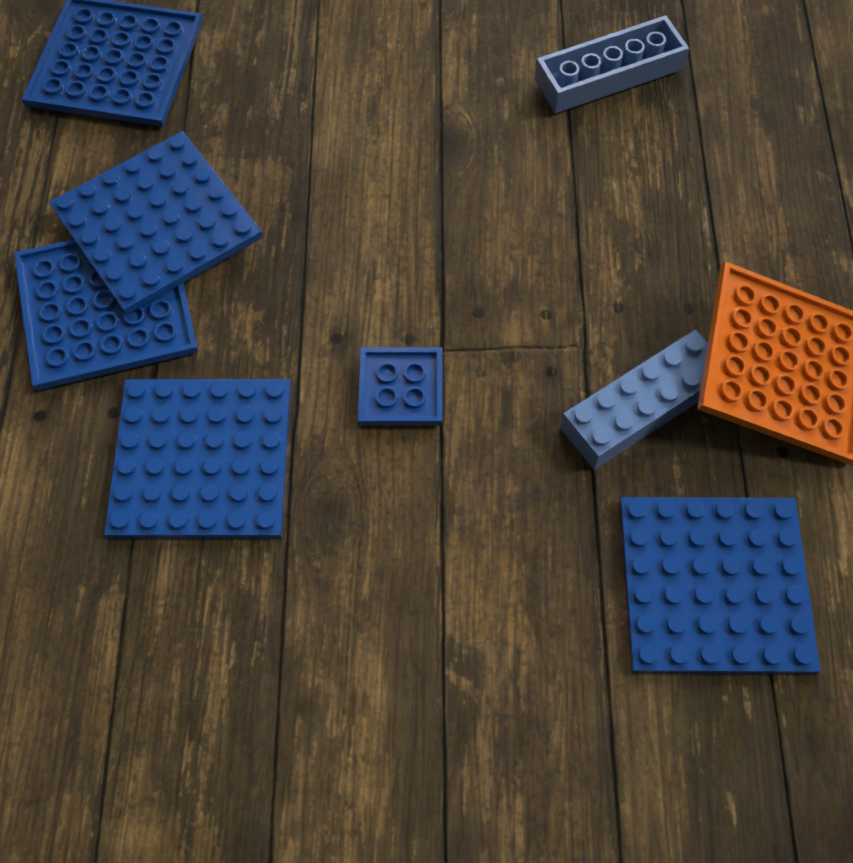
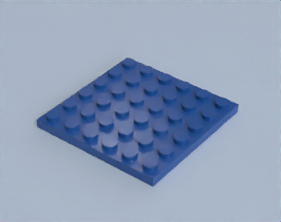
[21,0,203,127]
[49,131,263,315]
[14,239,199,391]
[104,379,291,539]
[619,497,821,675]

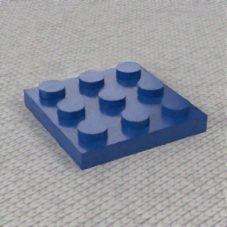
[358,347,442,426]

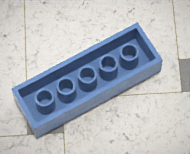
[534,15,689,113]
[560,330,708,470]

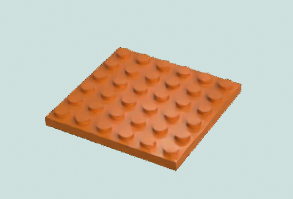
[697,262,853,465]

